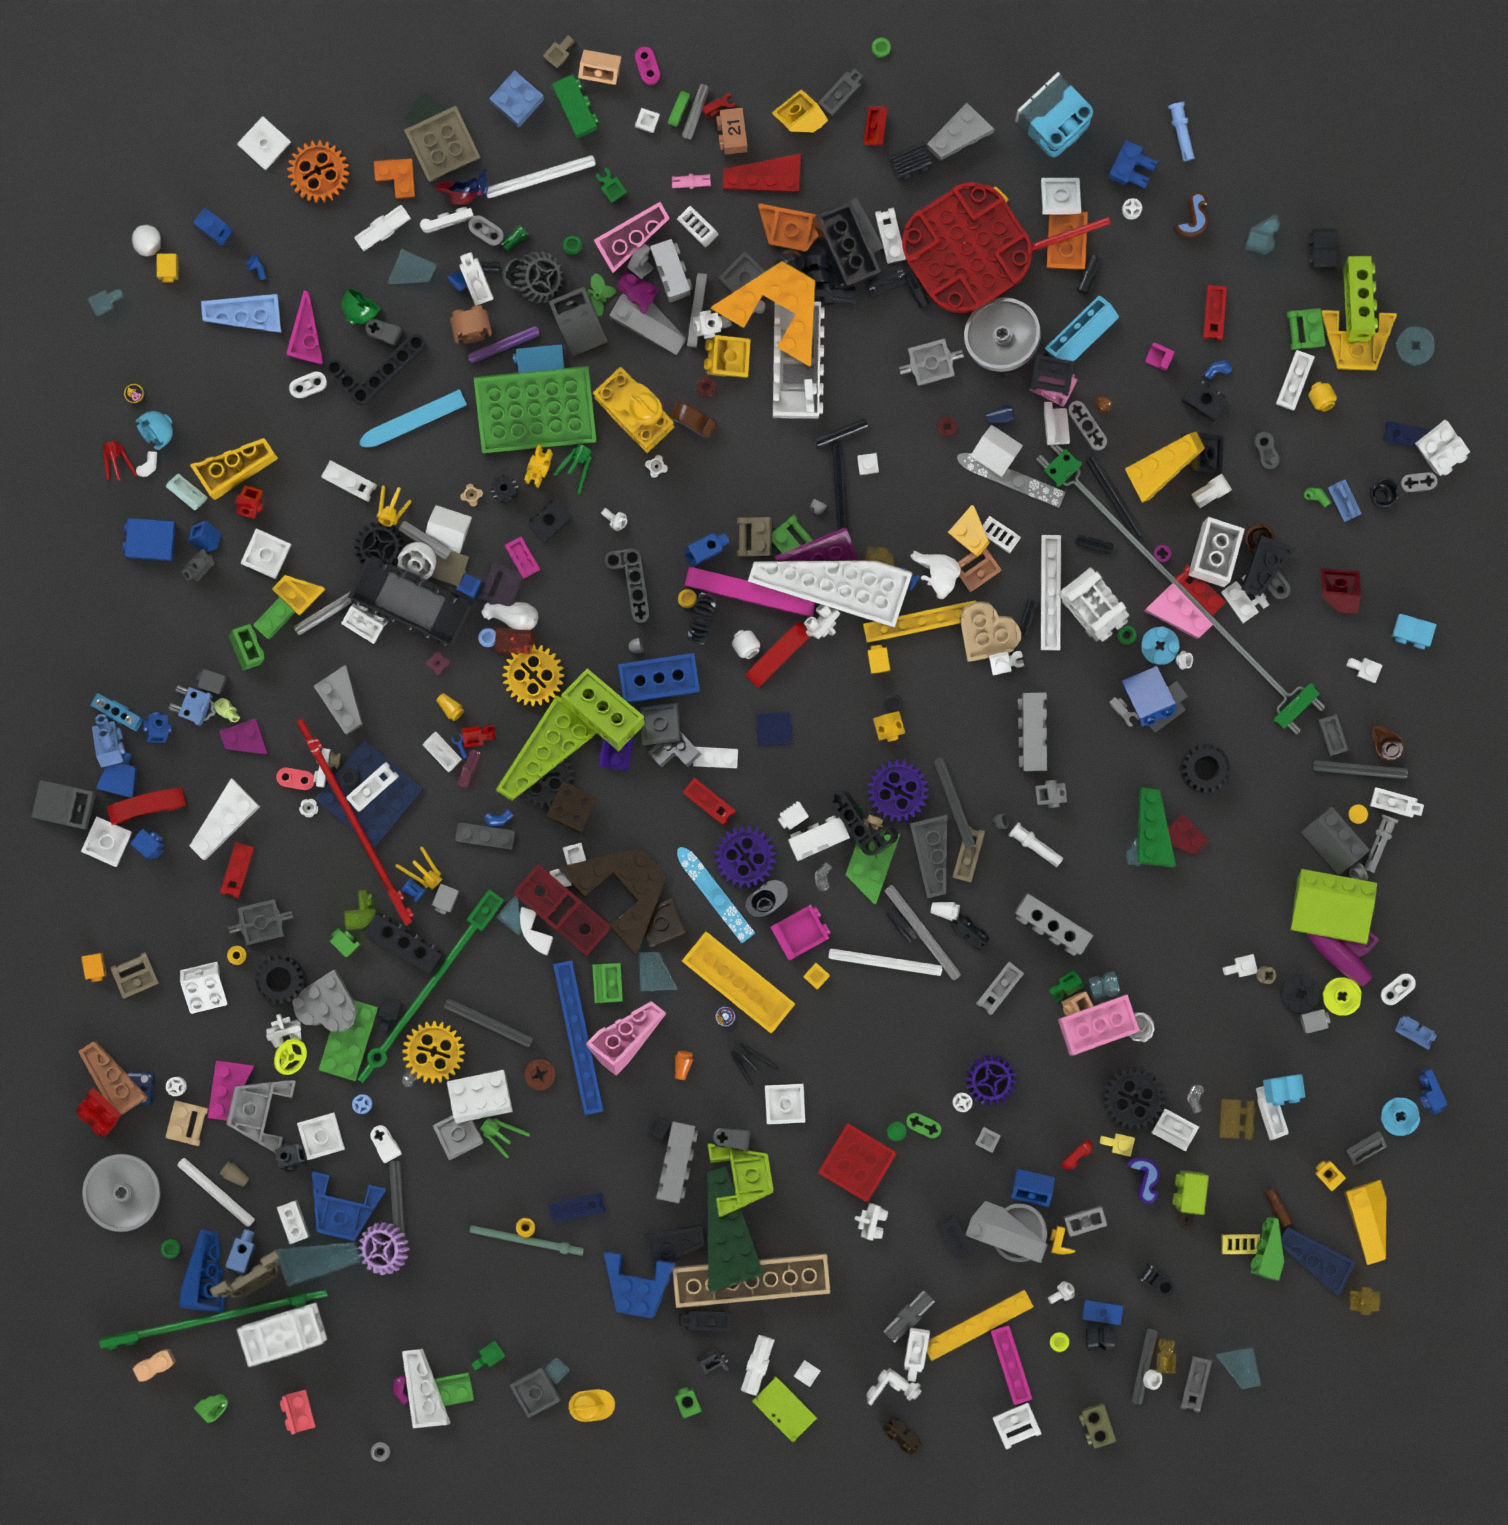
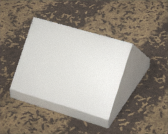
[970,425,1023,477]
[425,505,472,553]

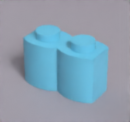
[1392,614,1437,650]
[1263,1074,1306,1106]

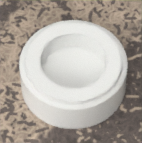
[1143,1369,1162,1390]

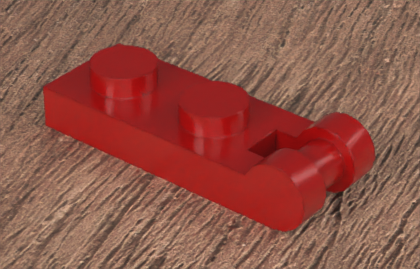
[1203,285,1227,341]
[1175,565,1226,616]
[682,777,736,826]
[220,842,254,899]

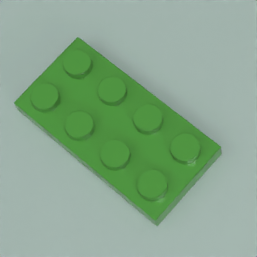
[319,1000,379,1081]

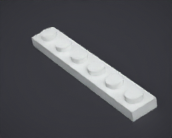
[1041,535,1061,650]

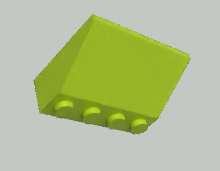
[1291,869,1377,944]

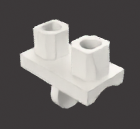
[804,604,840,639]
[266,1014,301,1048]
[854,1203,888,1240]

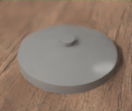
[964,298,1041,372]
[82,1154,161,1232]

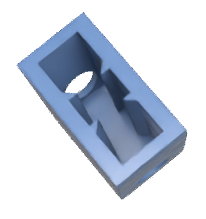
[225,1229,255,1276]

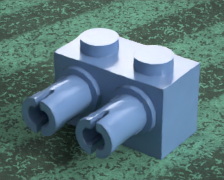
[92,714,125,768]

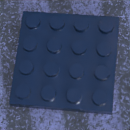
[315,740,423,848]

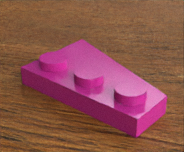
[208,1061,254,1121]

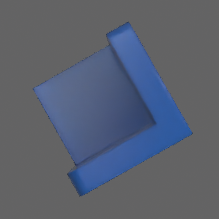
[188,521,221,553]
[456,573,483,599]

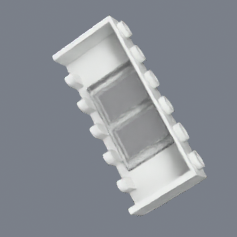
[773,302,824,419]

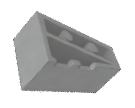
[926,103,994,161]
[650,239,693,303]
[314,665,363,735]

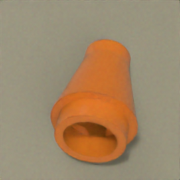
[675,1050,694,1080]

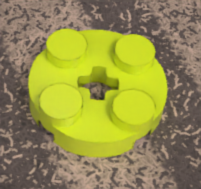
[1322,977,1362,1015]

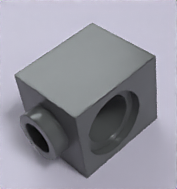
[196,669,227,695]

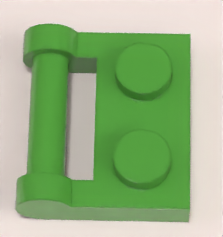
[1286,308,1326,350]
[772,515,813,553]

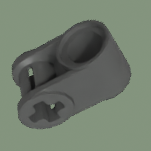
[366,319,404,347]
[713,1128,751,1150]

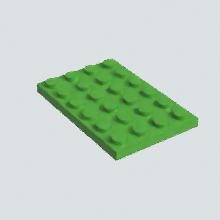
[474,366,596,453]

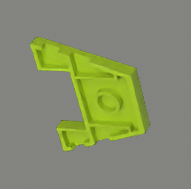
[708,1144,773,1217]

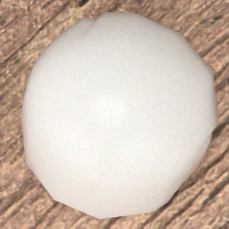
[132,225,161,256]
[1129,1012,1155,1042]

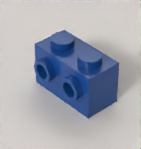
[130,829,165,859]
[1011,1169,1055,1207]

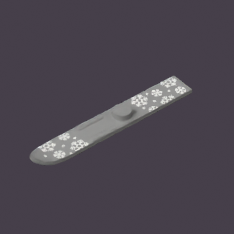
[957,453,1065,508]

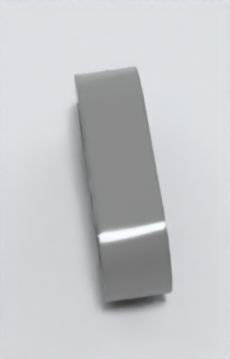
[1400,473,1437,492]

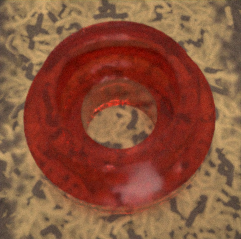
[697,377,716,397]
[938,417,957,436]

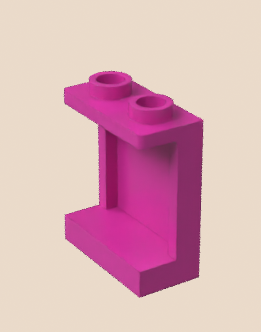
[771,905,830,960]

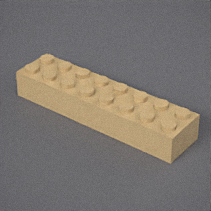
[673,1253,830,1308]

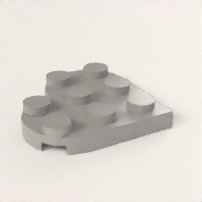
[292,970,357,1032]

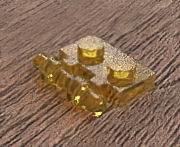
[1219,1099,1256,1140]

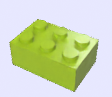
[1173,1170,1209,1215]

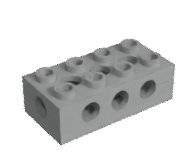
[1014,894,1093,956]

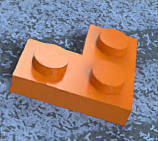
[374,159,415,199]

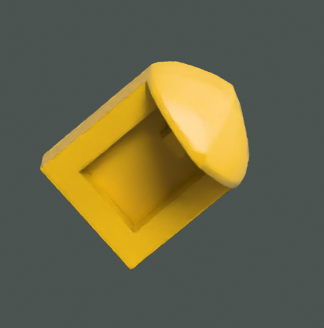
[1050,1226,1075,1254]

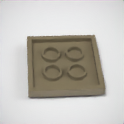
[404,106,481,182]

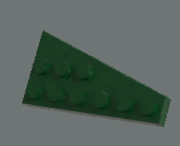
[708,1166,764,1294]

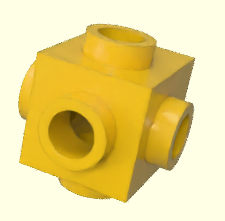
[873,711,905,742]

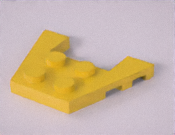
[1321,310,1397,371]

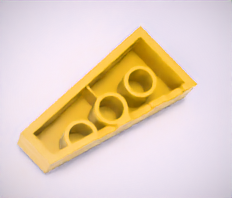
[1125,432,1205,503]
[190,438,278,500]

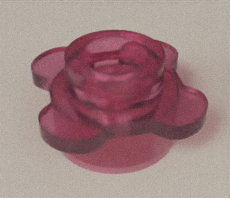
[426,652,449,675]

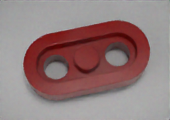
[1060,1139,1094,1170]

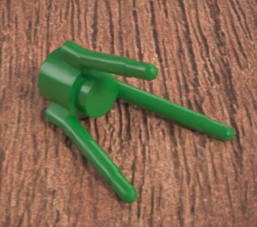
[553,444,592,494]

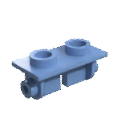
[1328,480,1362,522]
[1395,1016,1437,1050]

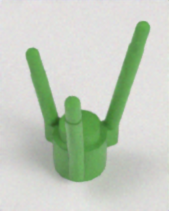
[480,1117,530,1158]

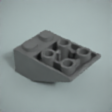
[549,287,608,356]
[32,780,96,830]

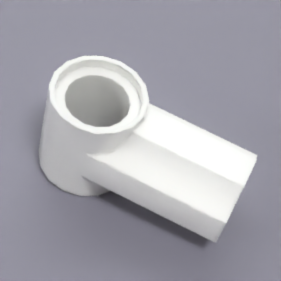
[1191,474,1232,508]

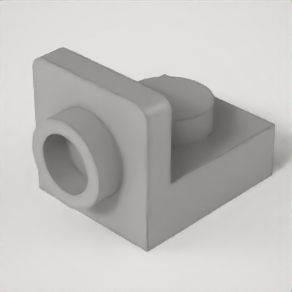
[627,244,653,279]

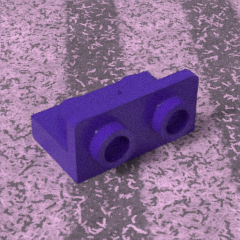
[599,737,633,770]

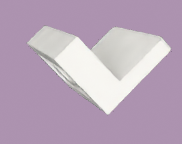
[1044,402,1070,445]

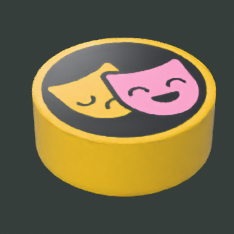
[124,384,144,404]

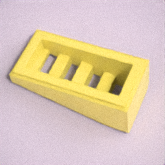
[1221,1234,1260,1254]

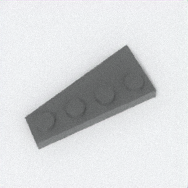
[910,815,947,898]

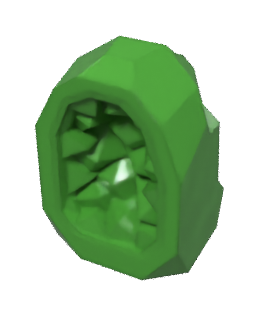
[194,1394,228,1423]

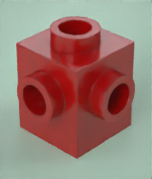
[235,485,264,519]

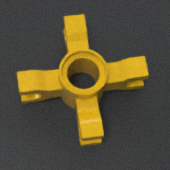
[524,445,553,488]

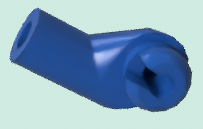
[1203,360,1232,381]
[484,809,514,827]

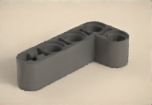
[605,549,650,624]

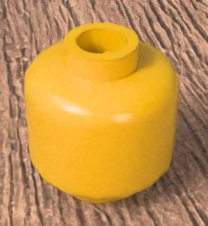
[1308,382,1337,412]

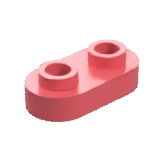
[276,767,315,790]

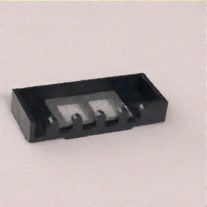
[348,553,473,647]

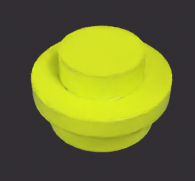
[1050,1332,1069,1352]

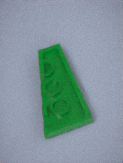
[1137,787,1176,868]

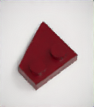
[1168,813,1209,855]

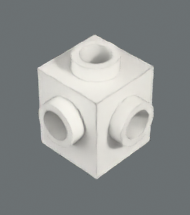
[693,310,722,339]

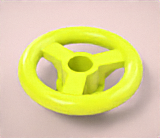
[274,1039,307,1075]

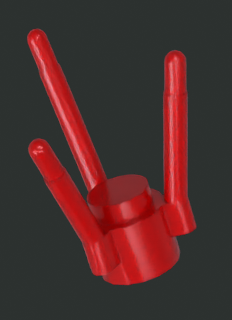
[102,441,137,481]

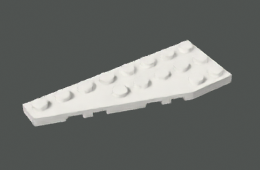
[748,561,912,627]

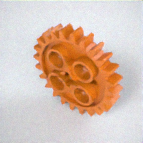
[287,140,350,203]

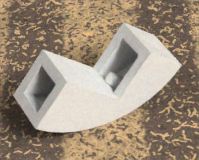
[520,907,553,955]

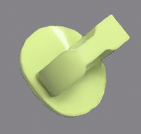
[214,698,240,722]

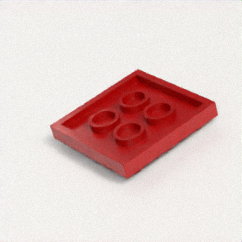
[818,1123,897,1202]

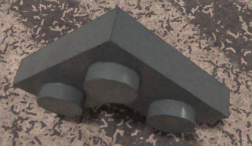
[648,731,702,767]

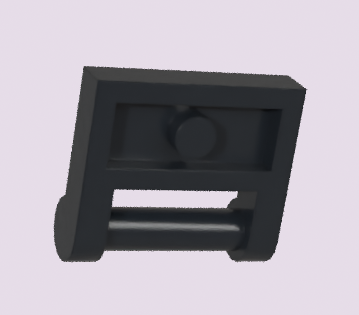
[1030,354,1075,396]

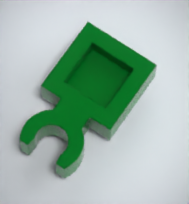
[596,168,627,204]

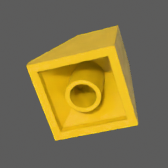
[772,89,828,132]

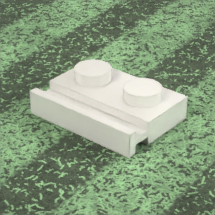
[1151,1108,1199,1151]

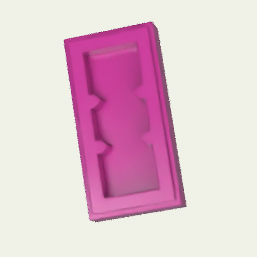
[504,537,540,579]

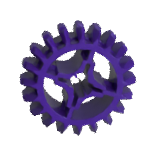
[965,1054,1017,1106]

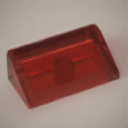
[495,628,535,654]

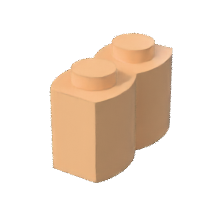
[133,1349,176,1381]

